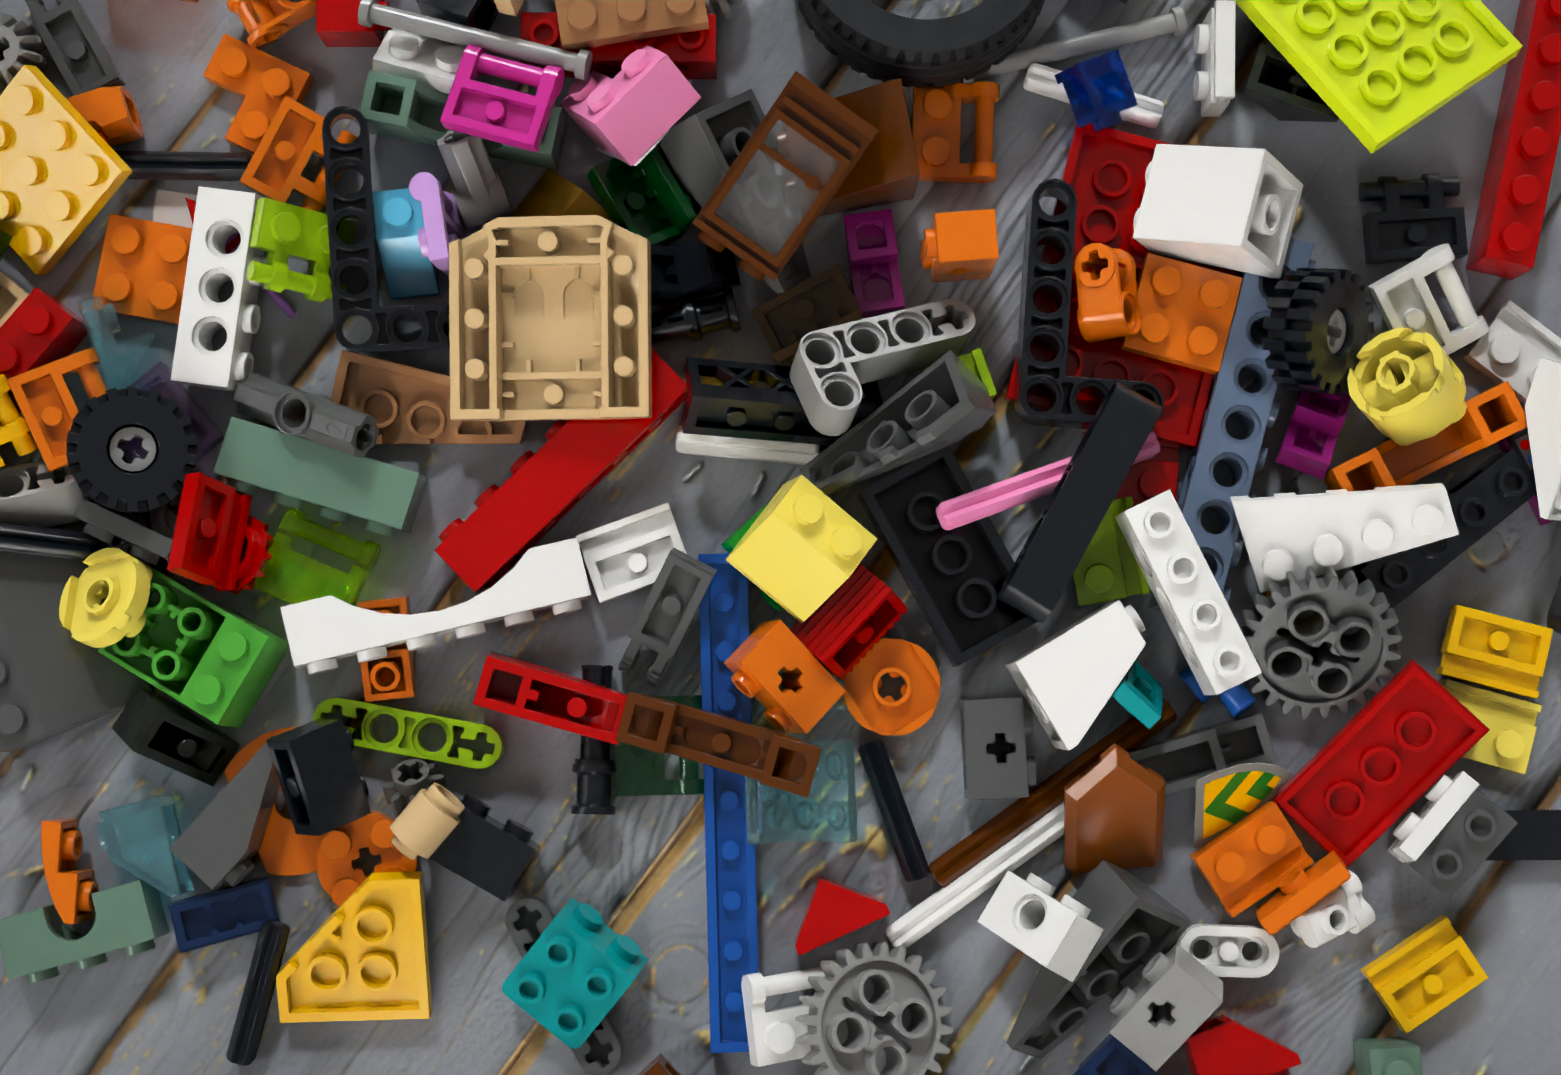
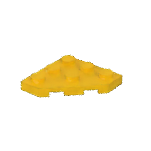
[276,871,433,1023]

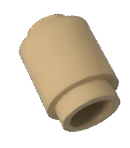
[390,782,465,860]

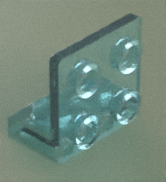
[745,740,858,844]

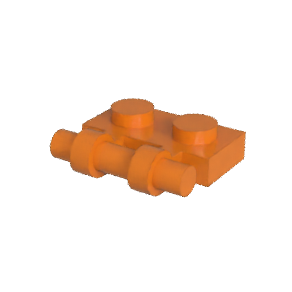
[239,95,358,212]

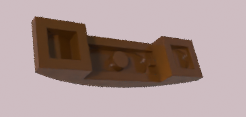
[616,691,823,798]

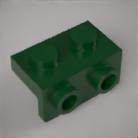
[587,146,696,246]

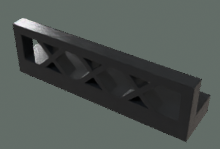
[681,357,883,445]

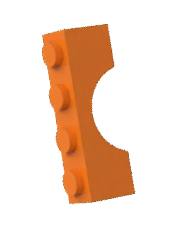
[1323,381,1527,492]

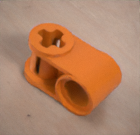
[226,0,316,49]
[1074,243,1142,343]

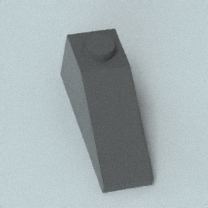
[169,736,280,890]

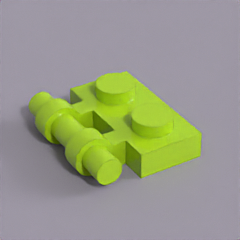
[246,197,356,303]

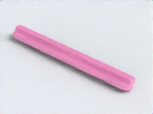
[936,431,1161,530]

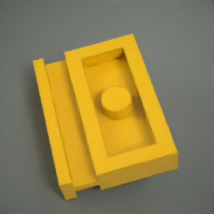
[1435,605,1554,698]
[1360,915,1489,1033]

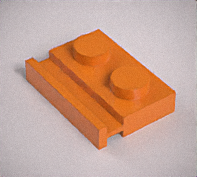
[1189,800,1314,918]

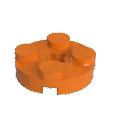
[843,638,940,735]
[316,810,418,907]

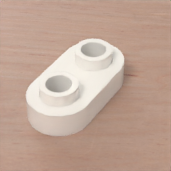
[1176,924,1279,978]

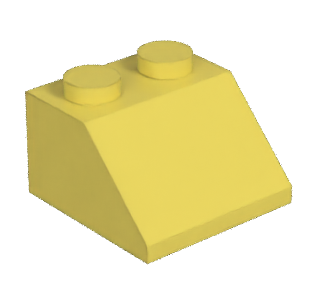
[725,475,877,623]

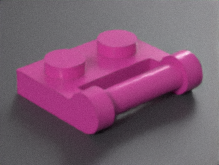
[440,44,565,153]

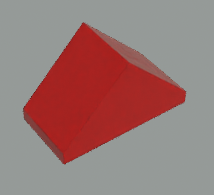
[795,875,890,956]

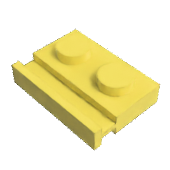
[1440,679,1542,774]

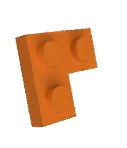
[203,33,314,155]

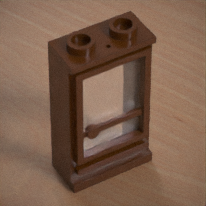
[692,71,879,282]

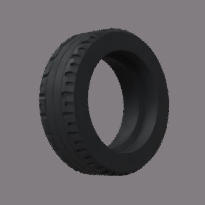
[797,0,1045,88]

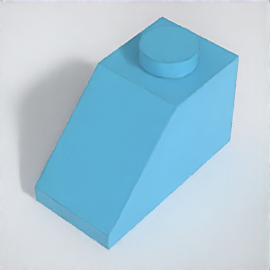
[372,188,440,300]

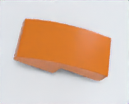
[357,596,416,702]
[41,818,99,924]

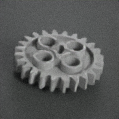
[795,942,953,1075]

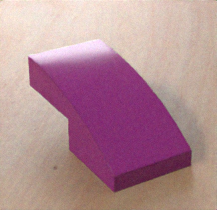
[843,209,905,318]
[1276,391,1351,480]

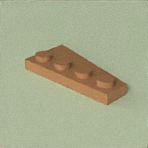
[331,350,528,444]

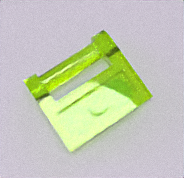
[254,508,381,606]

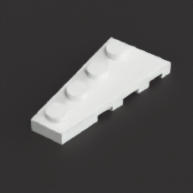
[1230,483,1459,593]

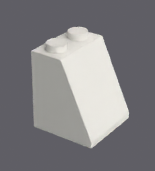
[1132,144,1303,279]
[1005,600,1146,751]

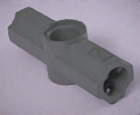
[233,373,379,458]

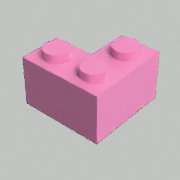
[560,45,701,166]

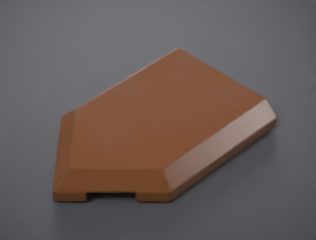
[1064,743,1165,874]

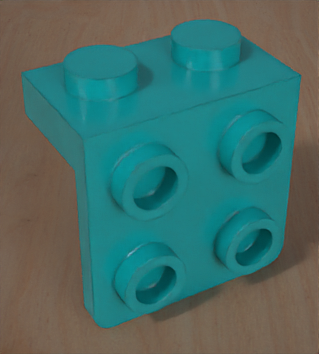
[502,897,649,1049]

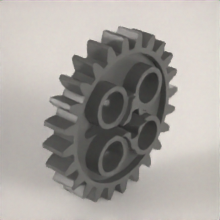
[1240,566,1403,719]

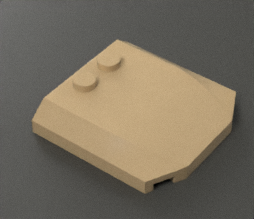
[449,215,652,421]

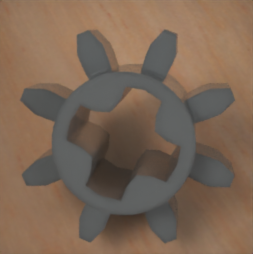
[382,759,448,817]

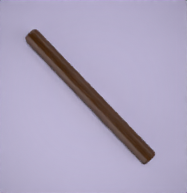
[929,698,1177,887]

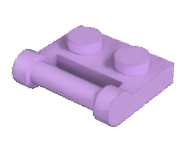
[409,172,465,277]

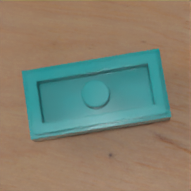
[1111,660,1163,729]

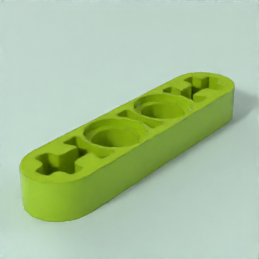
[313,698,505,769]

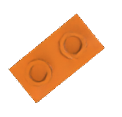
[920,209,999,283]
[724,620,846,734]

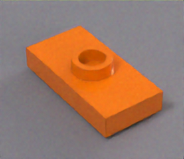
[1254,850,1351,935]

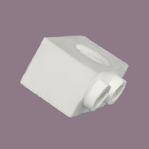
[977,870,1104,982]

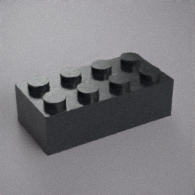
[858,446,1039,667]

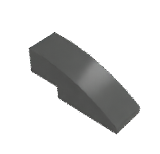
[1128,711,1277,795]

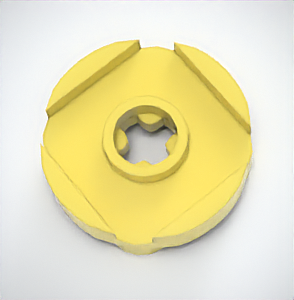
[59,548,153,648]

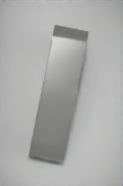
[789,299,976,436]
[0,461,93,528]

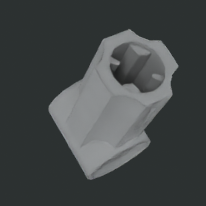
[437,130,514,229]

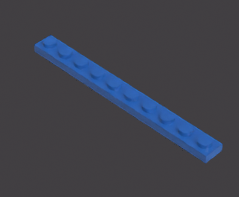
[698,553,759,1053]

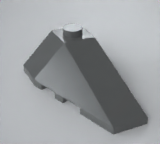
[660,89,811,295]
[800,350,996,496]
[1006,860,1191,1059]

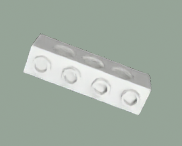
[171,186,266,392]
[1115,489,1262,695]

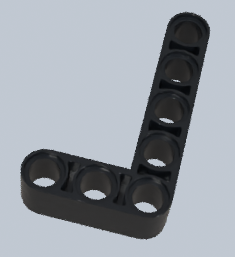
[322,106,450,352]
[1014,178,1164,429]

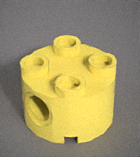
[1347,328,1467,446]

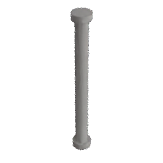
[358,0,593,80]
[960,6,1187,84]

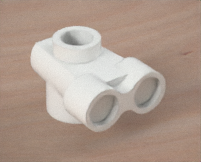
[1290,870,1376,948]

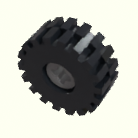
[1262,267,1374,394]
[66,386,198,514]

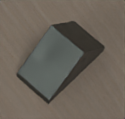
[1243,43,1339,122]

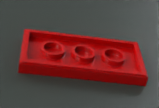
[1272,658,1490,868]

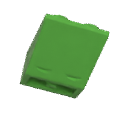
[98,566,289,729]

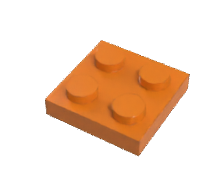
[90,214,192,326]
[1120,253,1243,375]

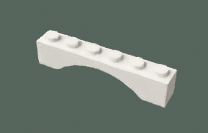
[280,537,591,675]

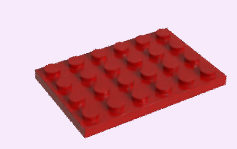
[1004,120,1240,449]

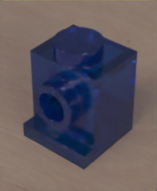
[1054,49,1138,133]

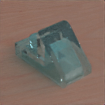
[77,296,155,390]

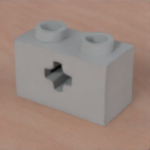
[1109,944,1223,1071]

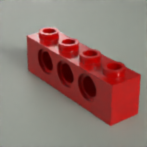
[520,12,718,79]

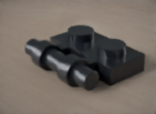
[1358,173,1468,264]

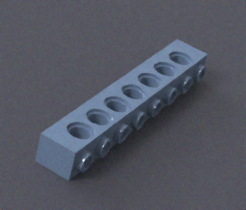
[1149,237,1316,611]

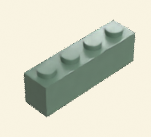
[213,416,428,538]

